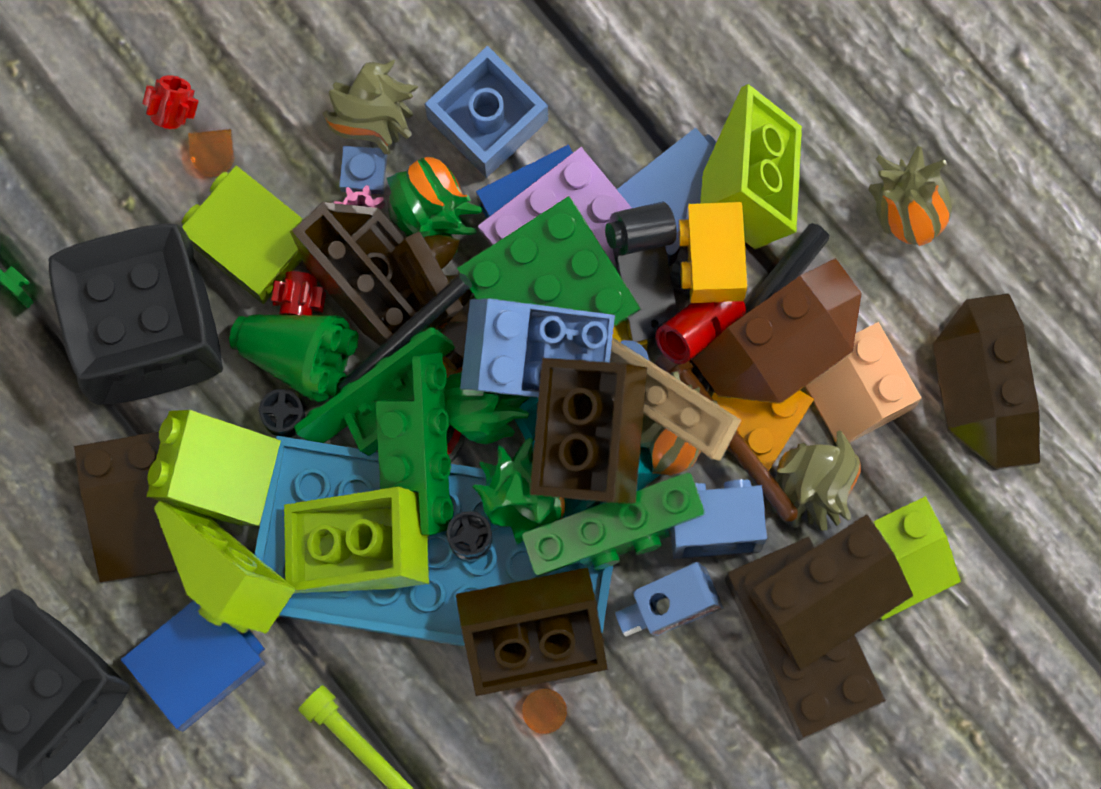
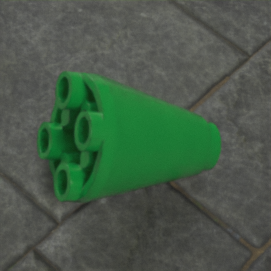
[229,314,359,402]

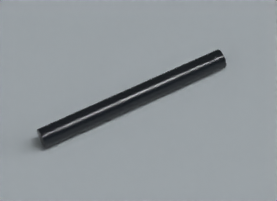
[338,273,472,391]

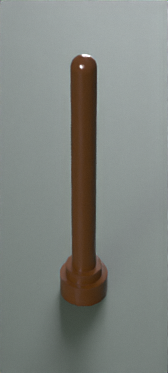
[654,354,798,522]

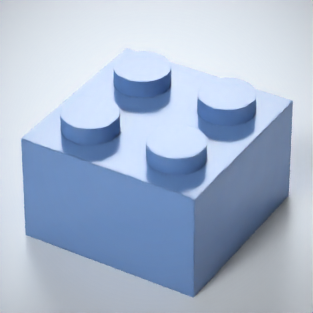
[425,46,548,178]
[670,480,767,559]

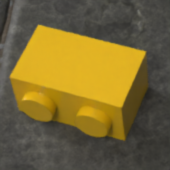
[678,202,747,303]

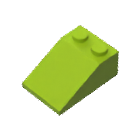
[700,84,802,249]
[284,487,429,593]
[154,501,296,634]

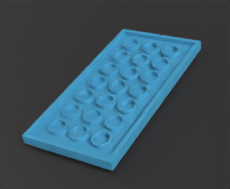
[255,436,613,647]

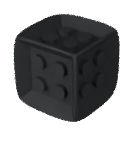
[48,224,223,405]
[0,589,130,789]

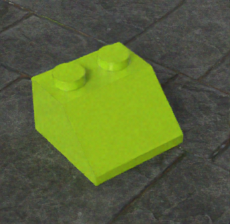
[873,496,961,621]

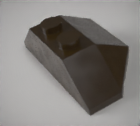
[290,202,438,346]
[932,293,1040,470]

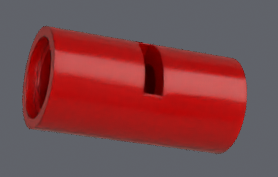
[656,301,746,364]

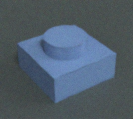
[340,146,387,195]

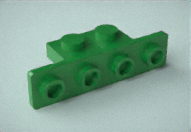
[294,327,455,456]
[376,353,453,535]
[522,473,705,576]

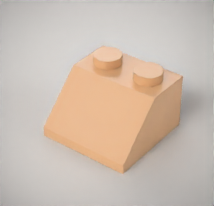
[805,322,922,444]

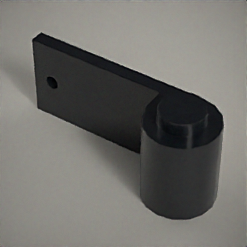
[605,201,677,342]

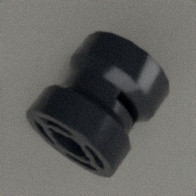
[447,511,493,562]

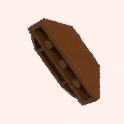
[692,258,862,404]

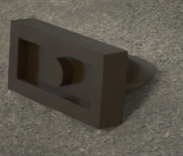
[391,231,472,328]

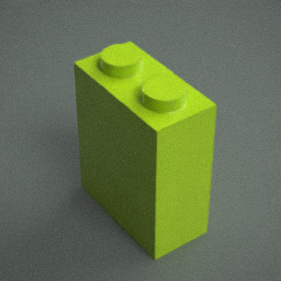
[181,165,303,305]
[146,410,281,526]

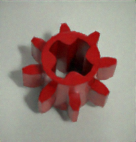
[142,75,199,129]
[271,271,326,315]

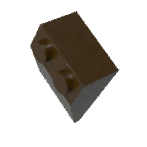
[74,432,178,584]

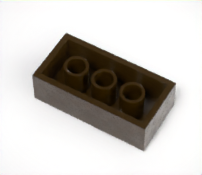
[725,536,886,742]

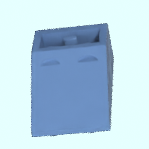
[460,299,615,398]

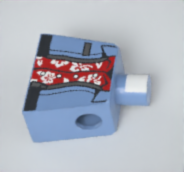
[615,562,724,637]

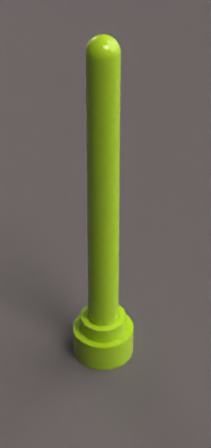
[298,685,414,789]

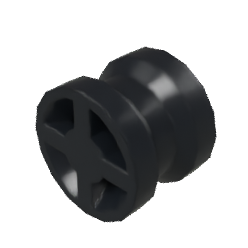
[259,389,306,438]

